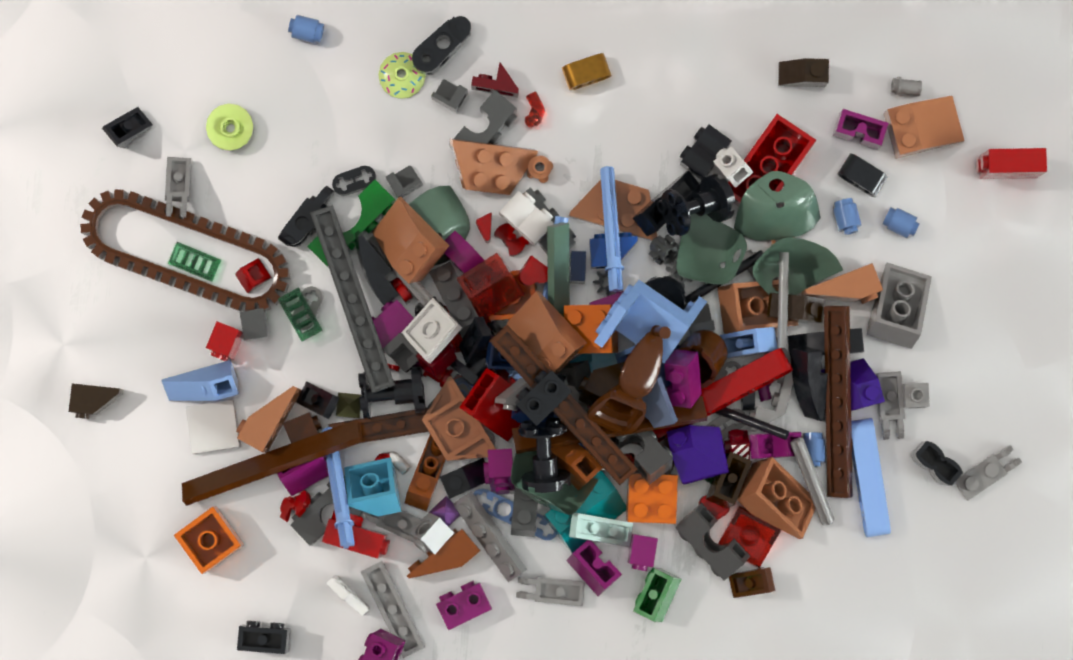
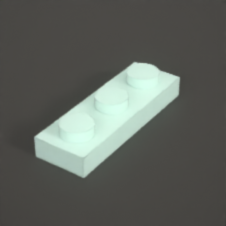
[569,513,633,547]

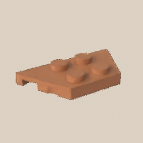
[450,138,538,195]
[569,180,657,241]
[422,376,496,461]

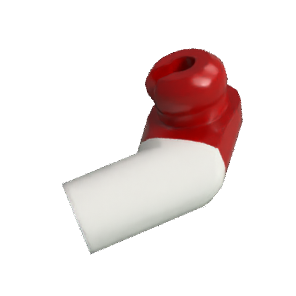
[374,452,411,475]

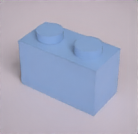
[720,327,777,358]

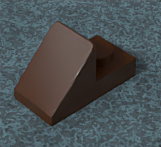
[729,567,776,598]

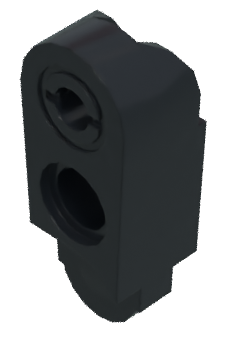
[412,16,471,75]
[278,186,335,247]

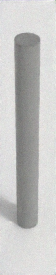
[777,252,789,349]

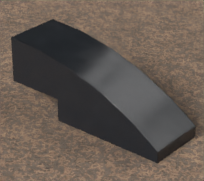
[633,170,700,236]
[355,230,399,305]
[787,328,864,357]
[791,347,828,421]

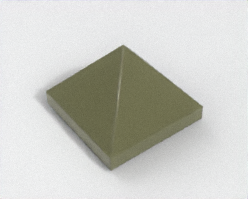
[336,392,362,419]

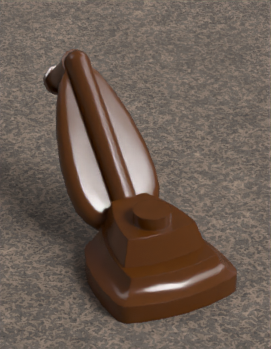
[588,325,671,434]

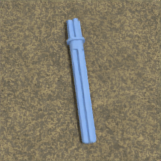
[600,166,624,293]
[322,427,355,549]

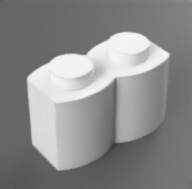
[499,191,554,246]

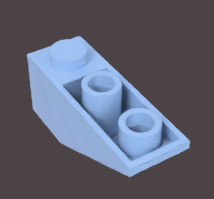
[162,360,239,401]

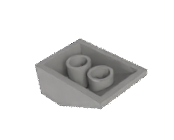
[867,263,932,349]

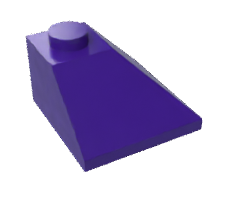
[821,358,885,411]
[667,425,729,485]

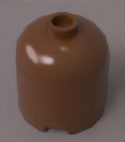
[677,329,728,388]

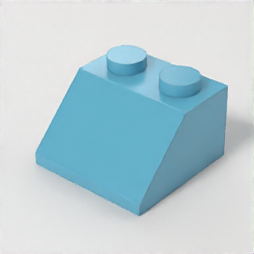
[344,457,401,517]

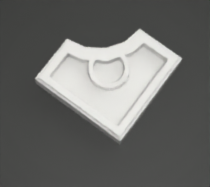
[326,576,370,616]

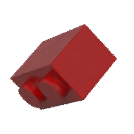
[206,321,243,361]

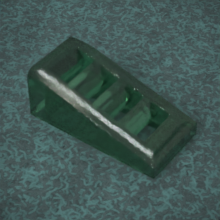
[166,242,221,282]
[278,288,323,342]

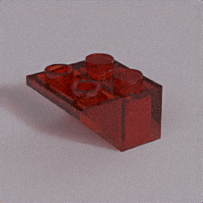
[456,253,525,319]

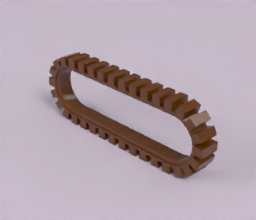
[80,189,291,312]

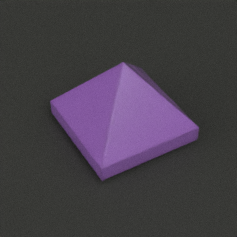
[429,496,460,526]

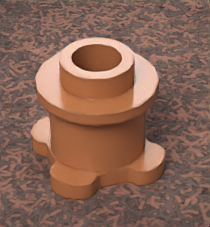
[526,156,553,183]

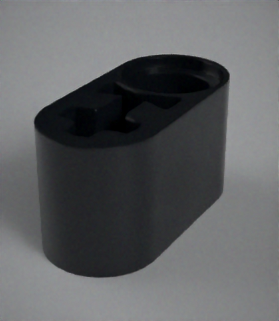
[837,153,888,198]

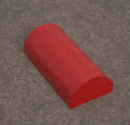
[728,114,816,207]

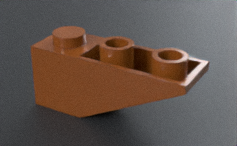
[404,434,446,512]
[551,444,603,491]
[407,528,481,579]

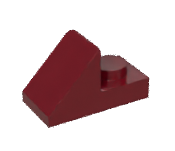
[471,62,519,98]

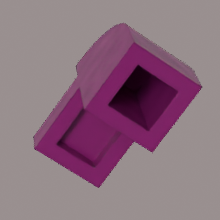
[444,231,492,286]
[749,432,802,459]

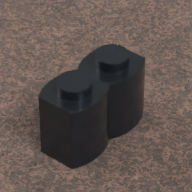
[679,124,732,180]
[911,441,963,486]

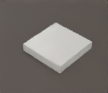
[401,298,462,364]
[186,400,240,454]

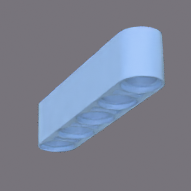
[851,418,891,538]

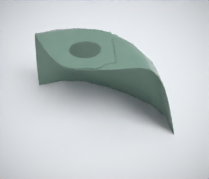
[734,171,821,241]
[409,186,470,266]
[676,213,747,284]
[752,237,843,295]
[511,450,599,515]

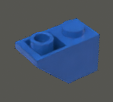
[589,232,638,269]

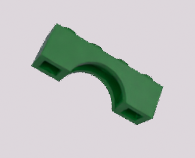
[307,180,396,268]

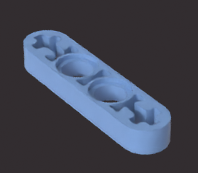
[474,488,557,540]

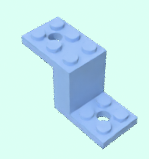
[594,280,707,363]

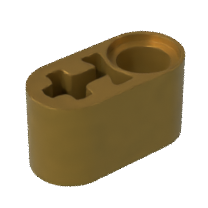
[562,53,612,91]

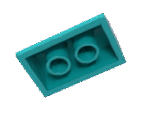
[543,470,627,553]

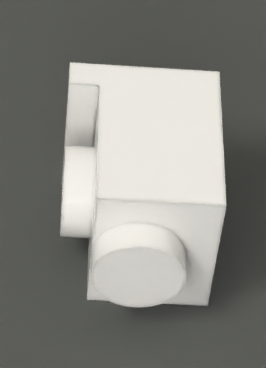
[713,146,753,188]

